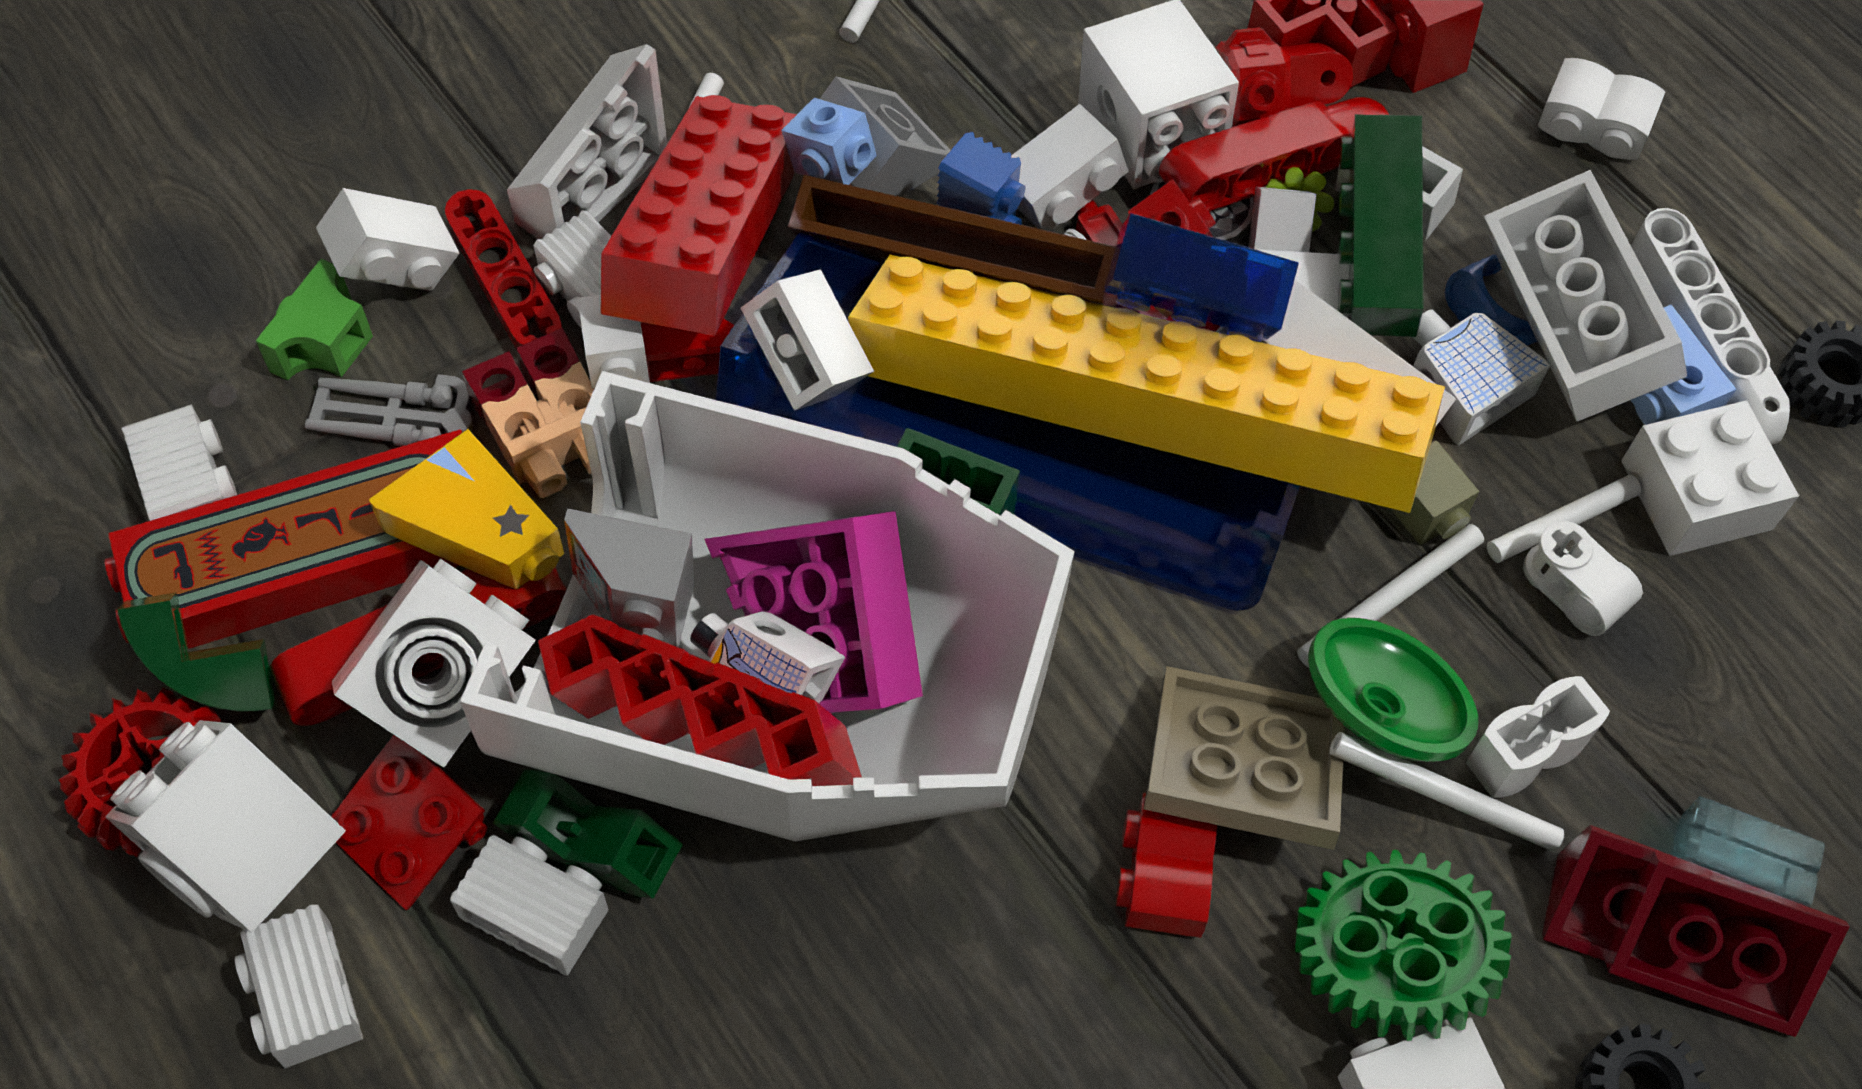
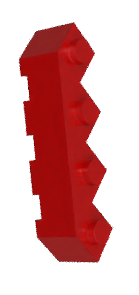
[538,614,862,786]

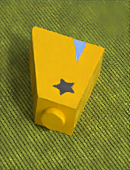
[369,429,564,590]

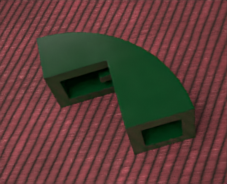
[117,592,276,711]
[493,769,683,899]

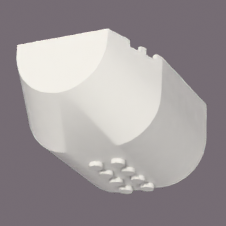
[460,371,1074,841]

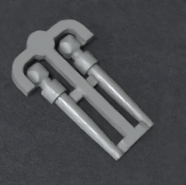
[305,374,474,446]

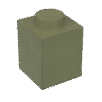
[1390,440,1480,546]

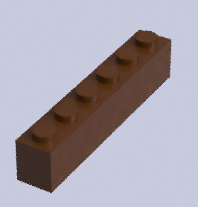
[788,175,1128,308]

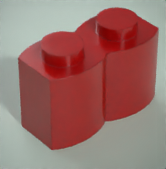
[1116,793,1217,938]

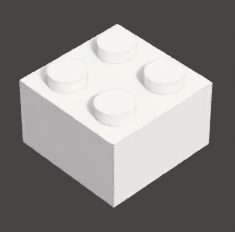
[1621,400,1799,556]

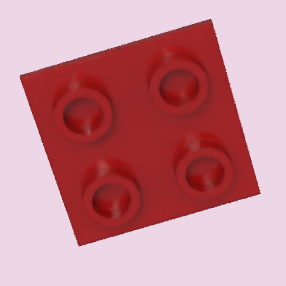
[331,735,488,910]

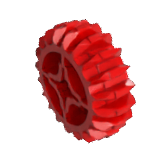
[58,687,221,857]

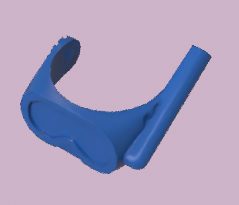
[1445,254,1538,346]

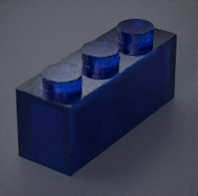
[1103,213,1299,342]

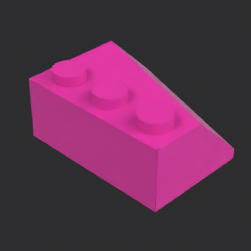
[704,511,923,713]

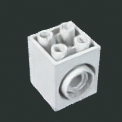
[1078,0,1239,189]
[332,558,535,767]
[105,720,346,933]

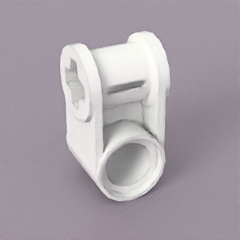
[1523,521,1643,636]

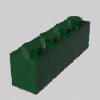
[1338,114,1424,337]

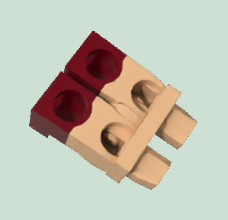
[462,328,594,498]

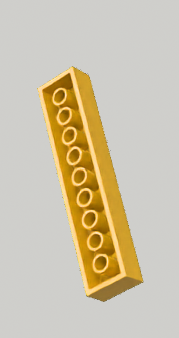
[848,255,1445,513]

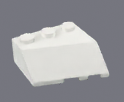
[507,44,667,239]

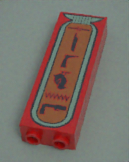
[105,429,462,649]

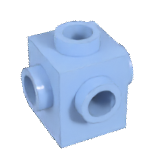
[781,98,877,185]

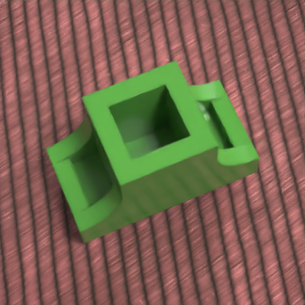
[256,259,373,380]

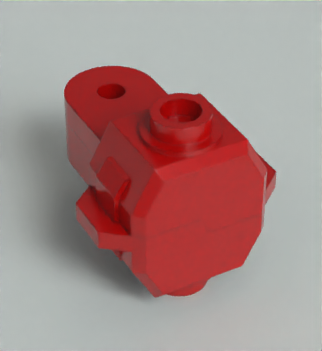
[1215,27,1353,127]

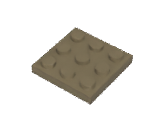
[1144,666,1345,850]

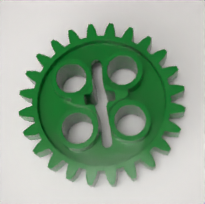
[1295,850,1512,1041]

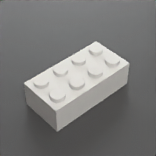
[1484,170,1687,422]

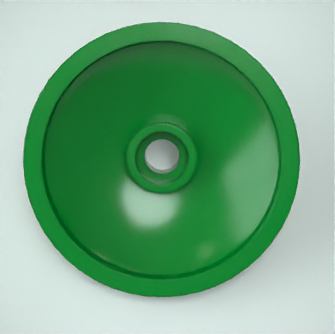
[1308,618,1479,761]

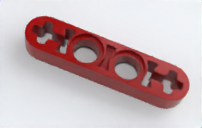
[445,189,562,363]

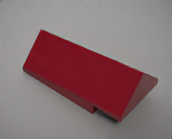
[1542,825,1850,1037]

